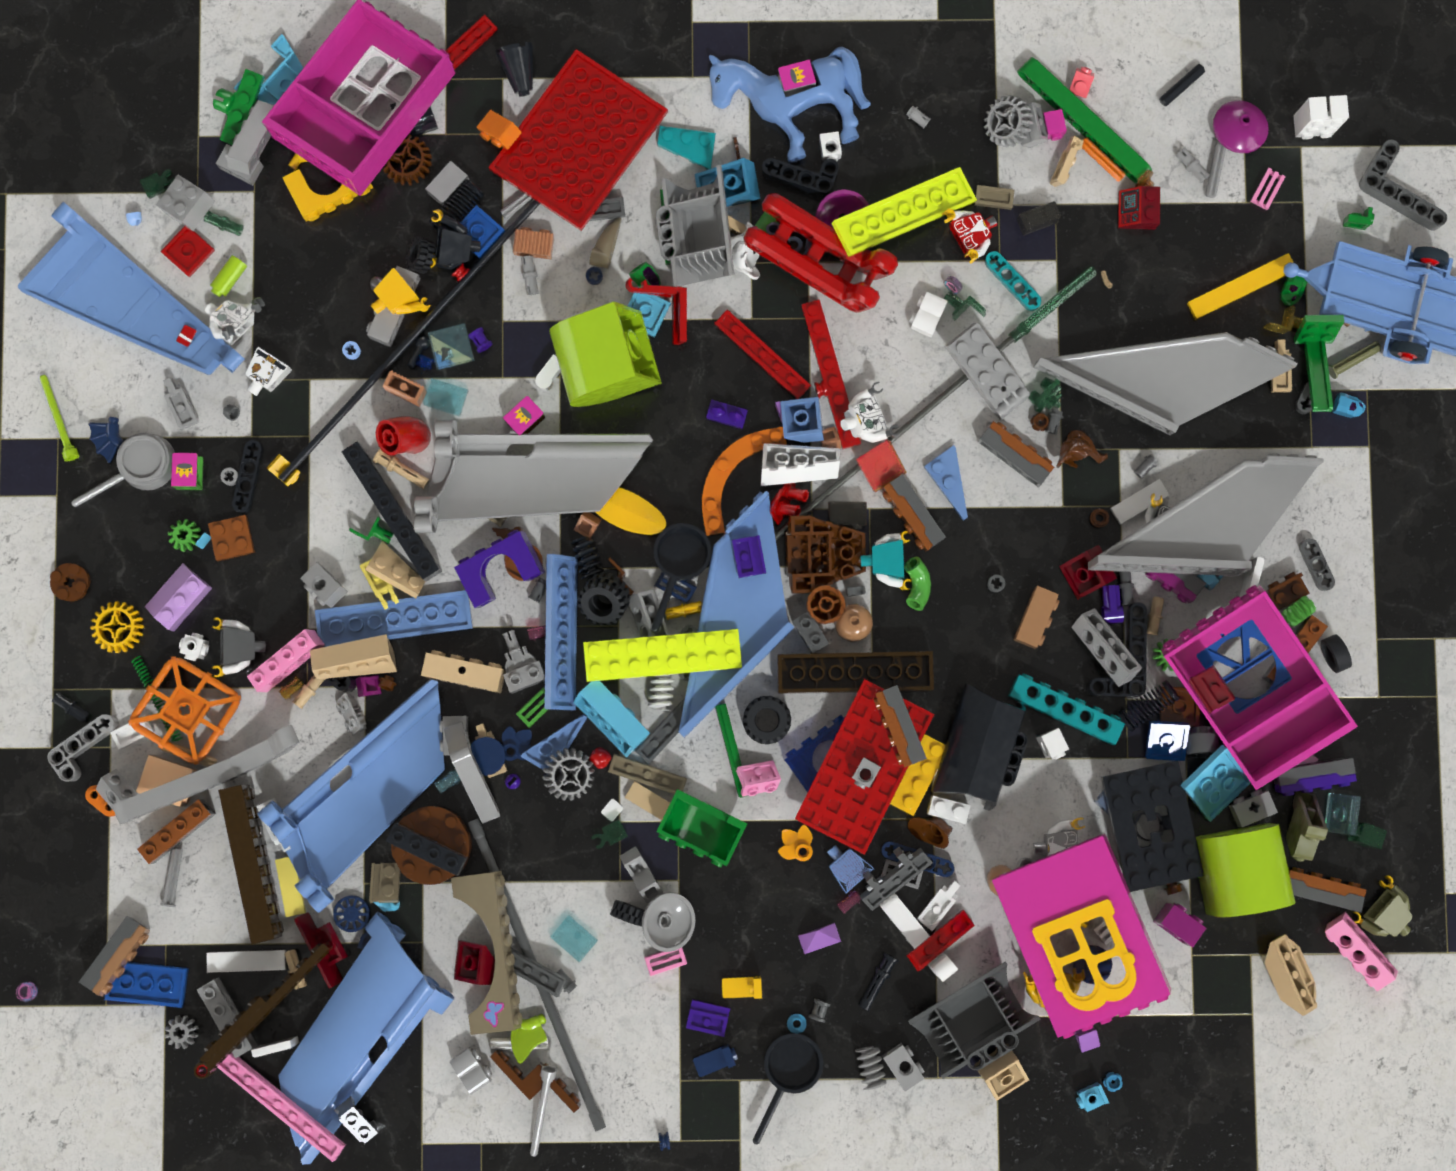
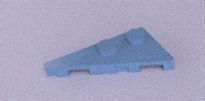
[924,445,968,521]

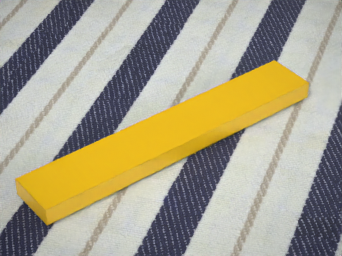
[1187,253,1294,320]

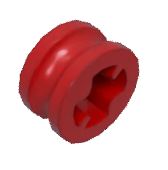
[451,263,470,281]
[814,380,828,399]

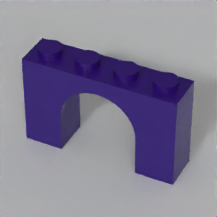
[454,530,545,608]

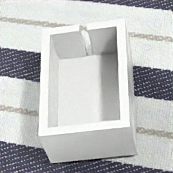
[1294,95,1349,139]

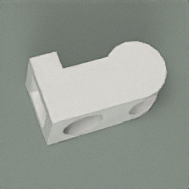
[535,354,561,391]

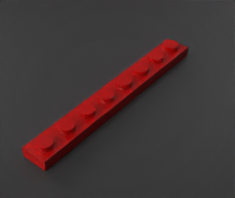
[801,299,861,450]

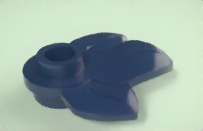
[502,726,532,761]

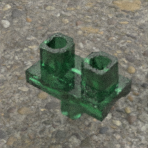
[1028,377,1062,413]

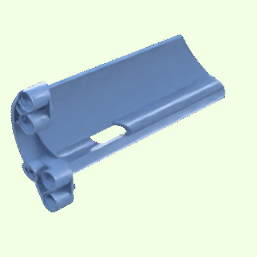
[279,912,455,1165]

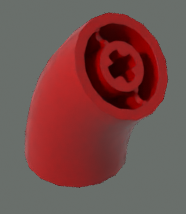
[375,416,431,456]

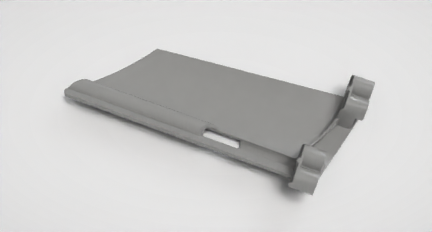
[414,420,653,533]

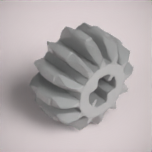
[165,1015,199,1049]

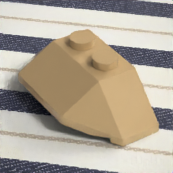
[1264,935,1317,1016]

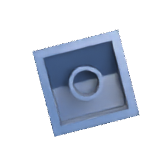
[781,397,824,443]

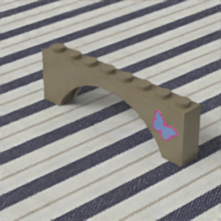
[451,871,522,1035]

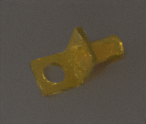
[1263,306,1303,334]

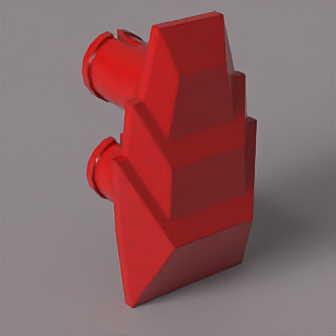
[770,483,809,525]

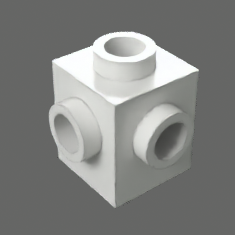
[179,632,209,661]

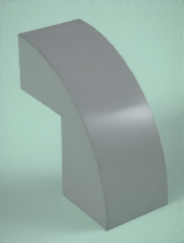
[619,846,664,903]

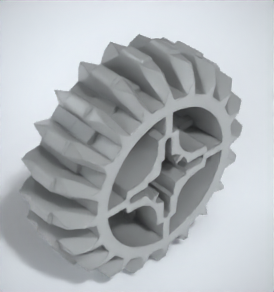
[984,95,1034,147]
[542,748,595,800]

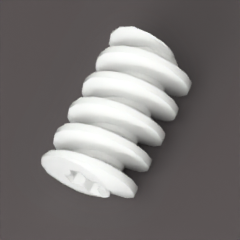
[648,674,675,711]

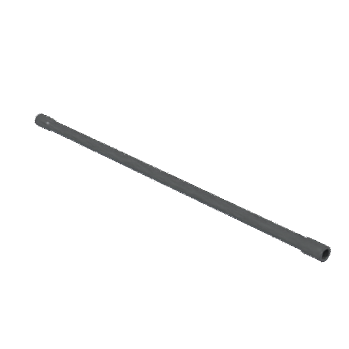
[468,818,606,1132]

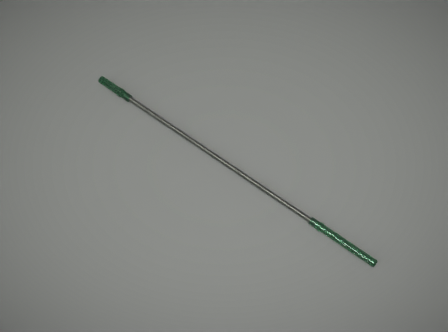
[775,266,1097,540]

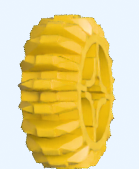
[90,601,144,653]

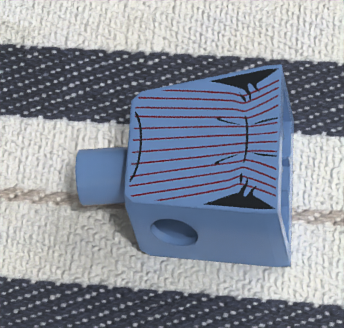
[827,845,874,893]

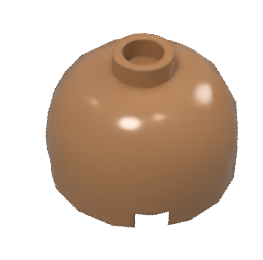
[834,604,873,642]

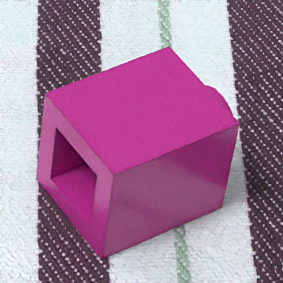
[1043,109,1067,141]

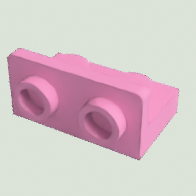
[736,760,781,796]

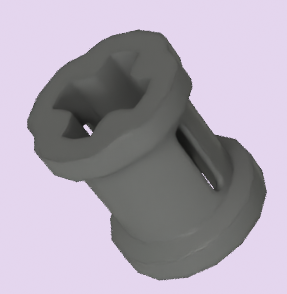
[809,998,831,1023]

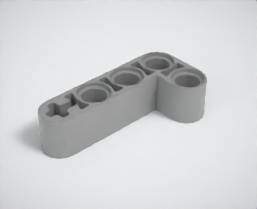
[47,714,119,782]

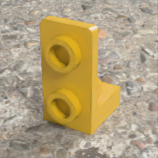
[722,976,762,999]

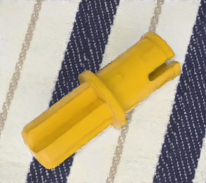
[665,601,702,620]

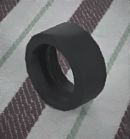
[1320,634,1352,673]

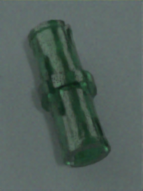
[204,210,244,236]

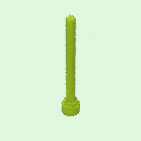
[40,375,79,461]

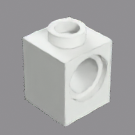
[819,132,842,161]

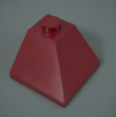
[454,940,495,985]

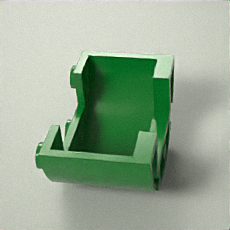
[656,789,747,867]

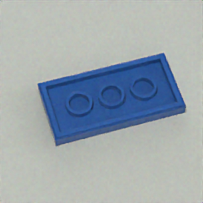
[104,962,189,1008]

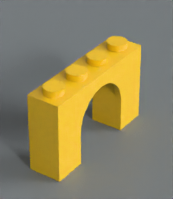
[282,169,373,222]

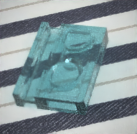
[423,378,469,417]
[550,915,598,962]

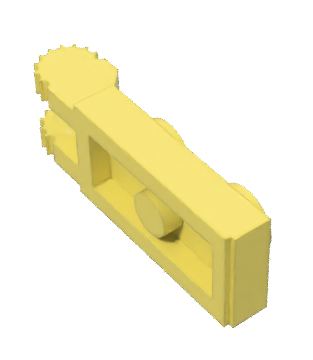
[359,559,399,610]

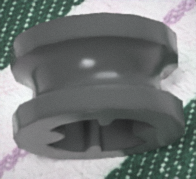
[987,575,1005,592]

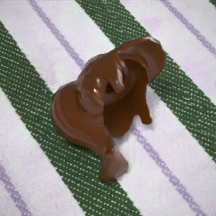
[1056,429,1108,468]

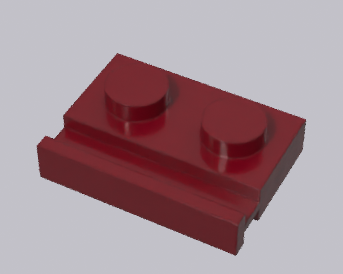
[1188,665,1235,713]

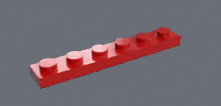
[714,309,811,399]

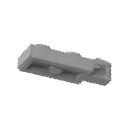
[163,377,199,430]

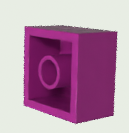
[1153,902,1206,947]

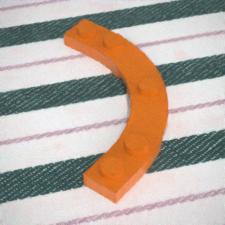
[702,427,787,536]

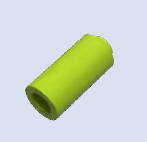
[210,255,248,297]

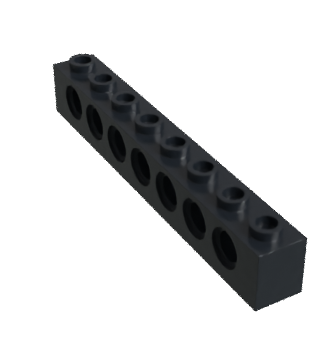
[341,441,442,582]

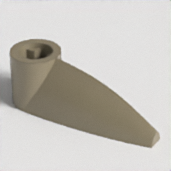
[589,218,622,269]

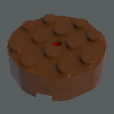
[391,806,472,885]

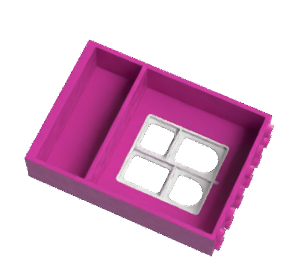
[262,0,455,196]

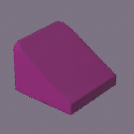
[356,675,381,697]

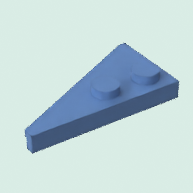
[520,714,587,770]

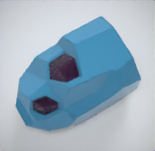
[1333,392,1366,418]

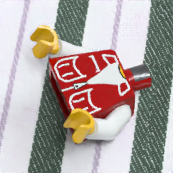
[942,209,997,264]

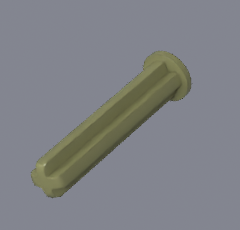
[1328,341,1381,379]

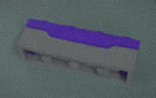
[1274,757,1357,796]

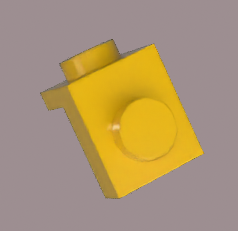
[267,454,300,486]

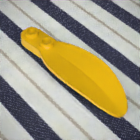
[595,487,666,535]

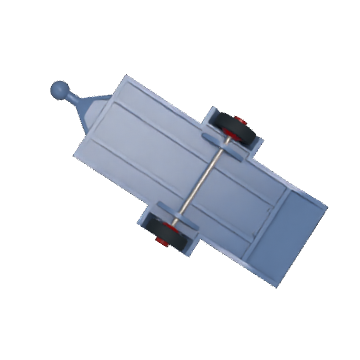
[1283,241,1456,364]

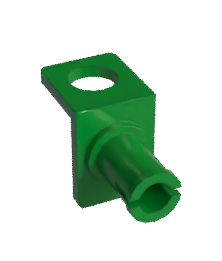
[348,517,394,544]

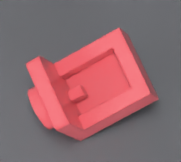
[1069,66,1094,98]

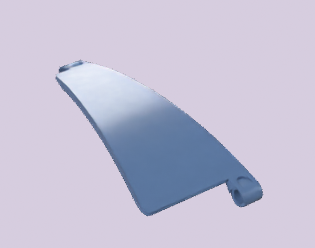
[18,202,245,375]

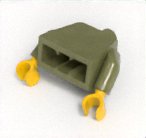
[1353,876,1412,937]

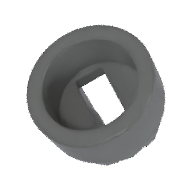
[223,404,240,421]

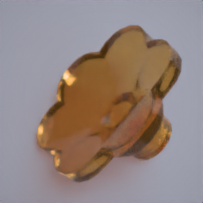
[1135,170,1155,187]

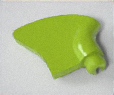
[511,1014,547,1064]

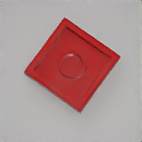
[160,226,215,278]

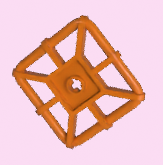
[128,656,242,765]

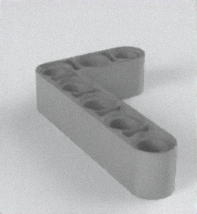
[444,721,501,824]

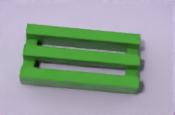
[516,687,549,728]

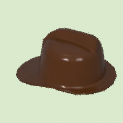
[908,817,953,849]

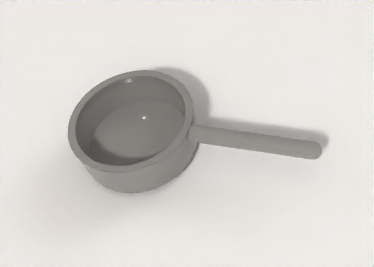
[72,433,175,507]

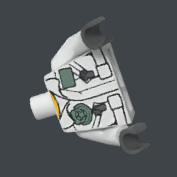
[205,297,265,345]
[841,382,901,443]

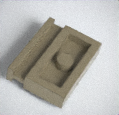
[369,863,401,903]

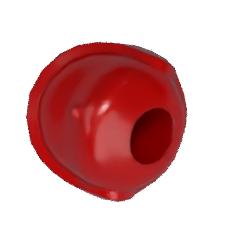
[589,747,612,769]

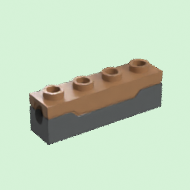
[79,916,150,997]

